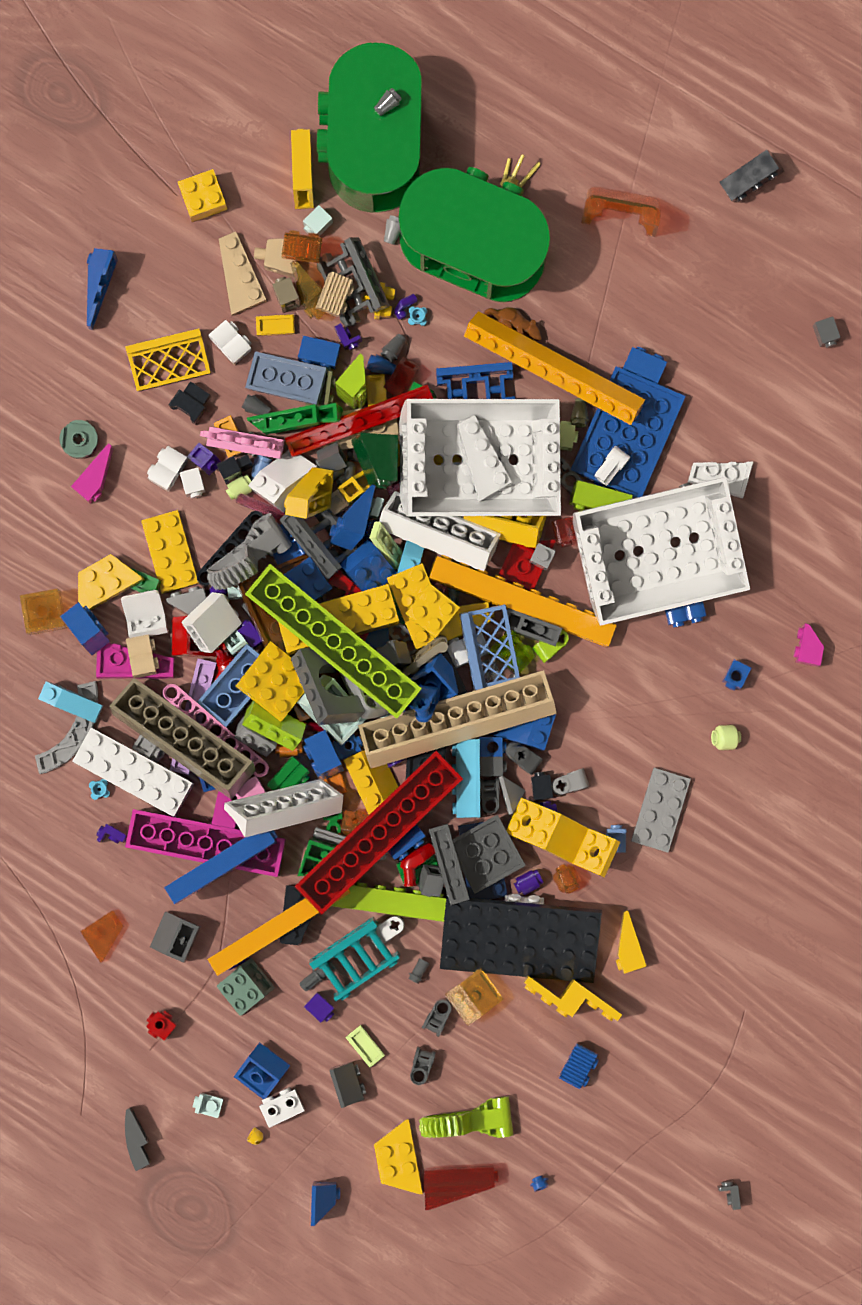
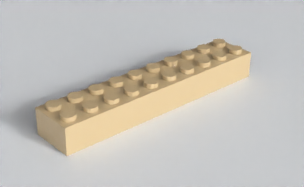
[358,671,557,768]

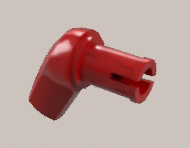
[214,642,234,681]
[400,843,435,887]

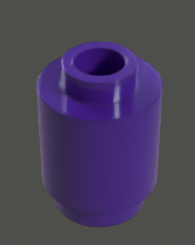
[514,869,544,895]

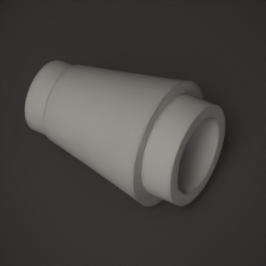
[384,215,401,245]

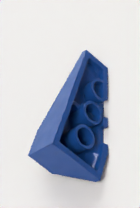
[87,248,118,330]

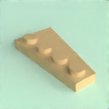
[219,232,266,316]

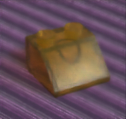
[445,968,503,1026]

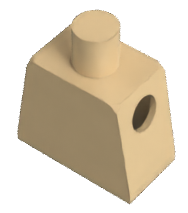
[254,238,299,278]

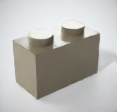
[272,277,300,313]

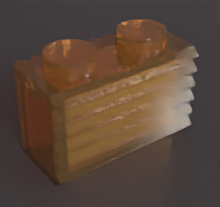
[282,230,323,264]

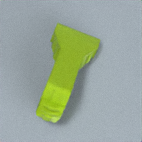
[419,1096,514,1138]

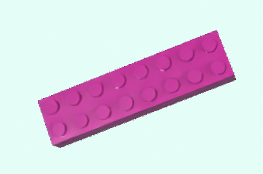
[125,809,286,877]

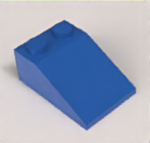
[329,485,375,550]
[489,714,556,751]

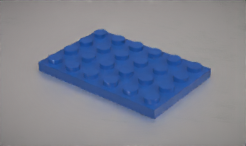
[571,366,686,498]

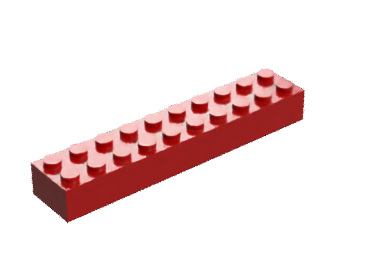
[294,751,463,915]

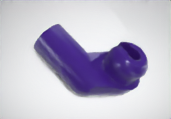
[394,294,417,320]

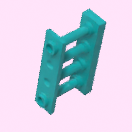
[309,916,400,1001]

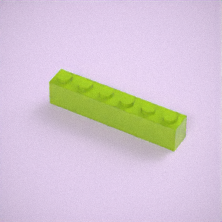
[331,882,446,922]

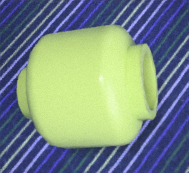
[711,725,741,750]

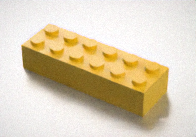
[278,584,399,655]

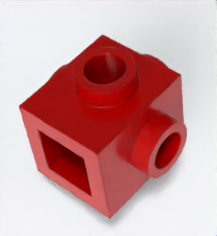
[146,1010,178,1041]

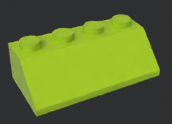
[335,353,367,410]

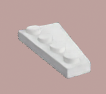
[457,415,512,501]

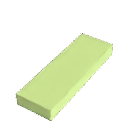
[370,522,403,569]

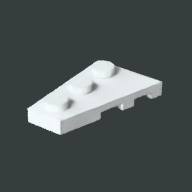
[688,462,753,498]

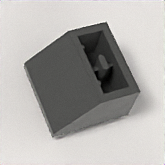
[150,911,201,963]

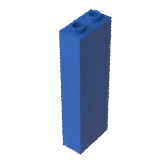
[164,830,278,904]

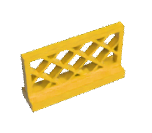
[125,328,211,391]

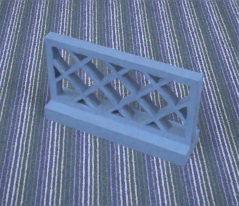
[459,604,520,690]

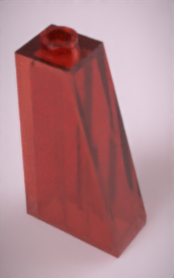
[424,1166,498,1210]

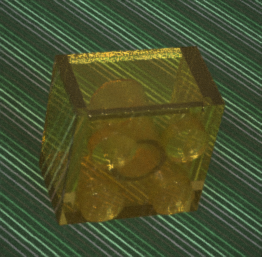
[20,588,67,635]

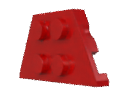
[498,540,556,591]

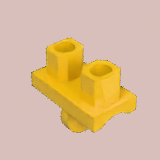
[363,282,395,320]

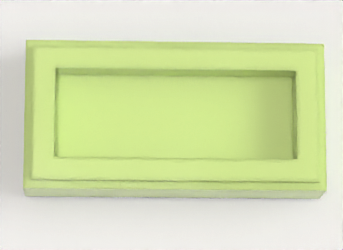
[345,1025,385,1067]

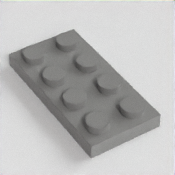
[631,768,691,853]

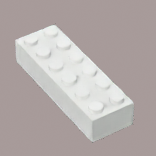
[379,491,501,571]
[72,728,194,817]

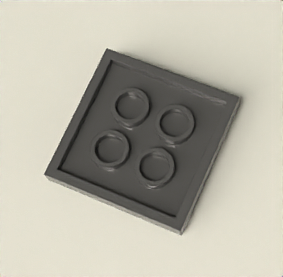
[452,815,526,894]

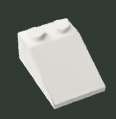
[248,451,318,513]

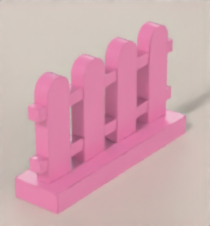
[200,427,285,459]

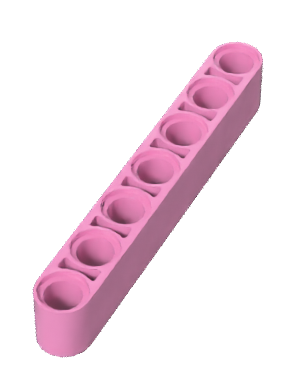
[162,684,269,777]

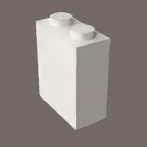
[181,592,242,653]

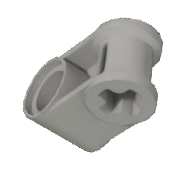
[551,768,590,795]

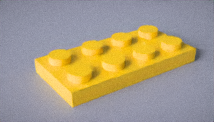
[141,510,199,594]
[387,563,452,649]

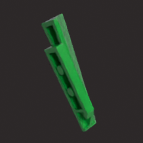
[247,403,343,435]

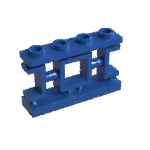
[436,362,515,399]

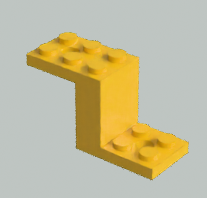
[506,798,620,878]

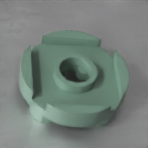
[59,420,98,459]

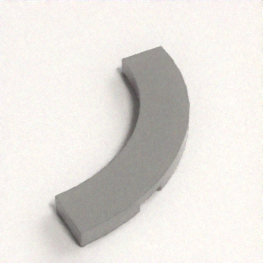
[35,681,99,774]

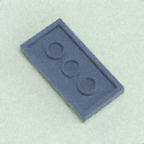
[245,351,328,406]

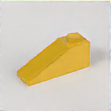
[615,911,646,974]

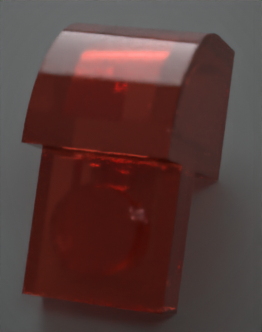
[383,357,420,396]

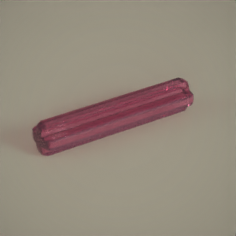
[236,494,286,521]

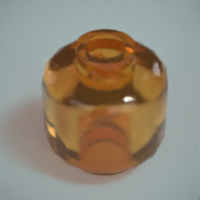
[553,864,581,894]

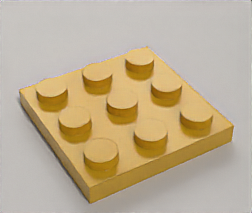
[235,641,304,722]

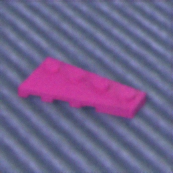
[96,643,174,679]

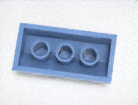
[197,644,259,729]

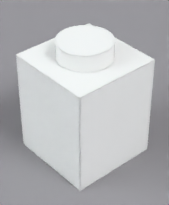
[180,468,205,499]

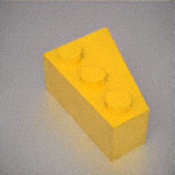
[284,467,334,519]

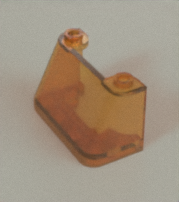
[581,187,661,237]

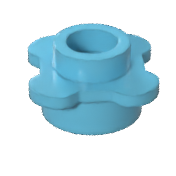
[408,307,427,326]
[89,779,110,800]

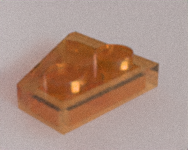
[80,910,124,963]

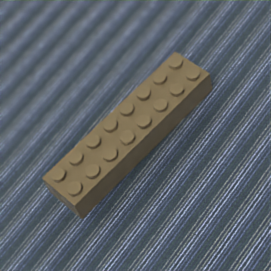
[109,678,256,799]

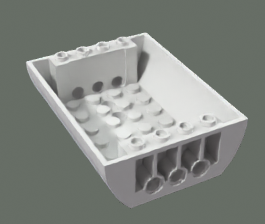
[399,399,561,516]
[573,477,750,626]

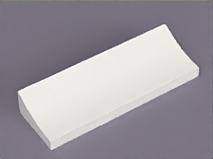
[224,779,343,837]

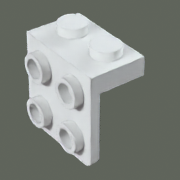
[121,590,168,638]

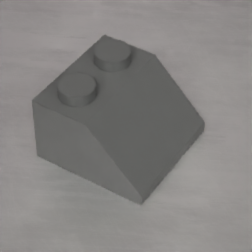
[329,1061,367,1108]

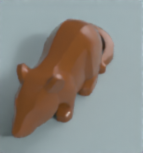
[483,307,542,340]

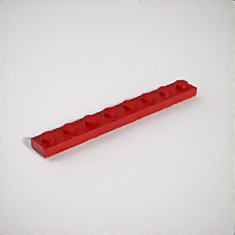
[285,384,434,457]

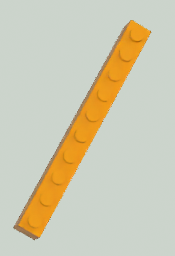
[464,311,645,425]
[428,555,616,647]

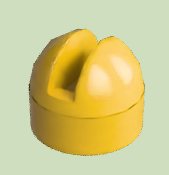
[247,1127,263,1145]

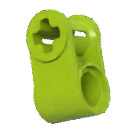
[532,630,569,663]

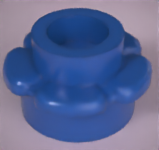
[530,1175,549,1192]

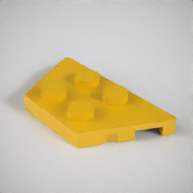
[78,554,144,610]
[374,1119,423,1194]

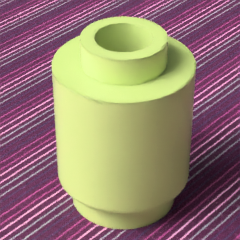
[225,474,252,501]

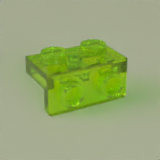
[490,632,536,674]

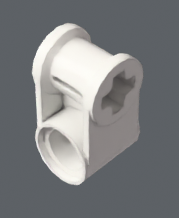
[369,916,404,948]

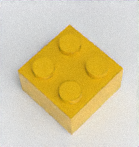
[178,169,227,222]
[405,583,460,638]

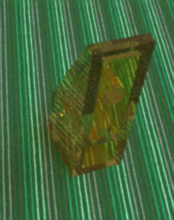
[290,261,326,320]

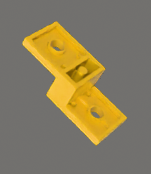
[523,976,622,1022]

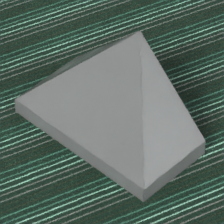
[499,776,526,815]

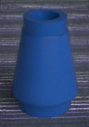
[366,354,396,375]

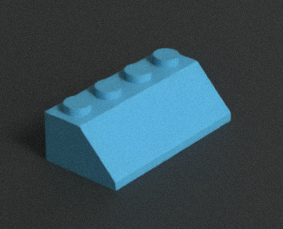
[452,739,480,818]

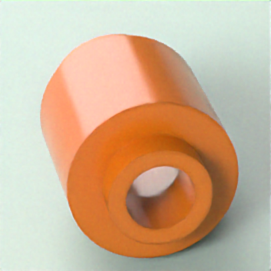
[275,741,302,757]

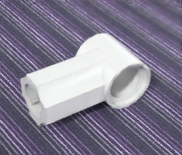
[594,445,630,486]

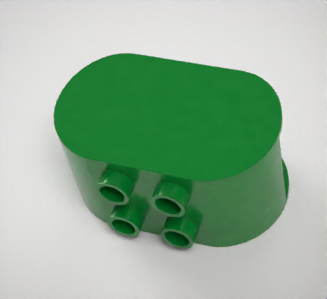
[317,42,422,213]
[399,167,550,302]

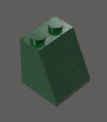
[351,433,398,490]

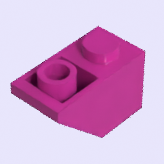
[793,623,824,667]

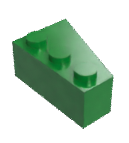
[297,837,337,876]

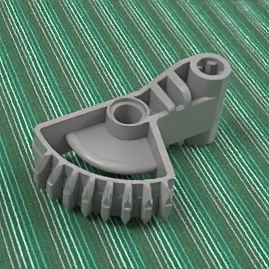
[207,513,292,590]

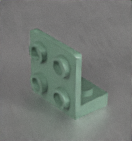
[217,958,275,1016]

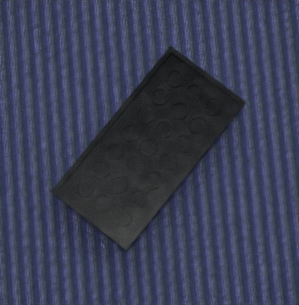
[440,896,602,983]

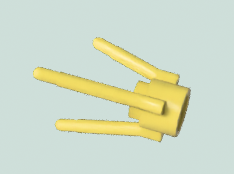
[500,154,540,188]

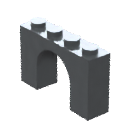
[291,648,365,725]

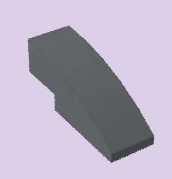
[125,1107,151,1171]

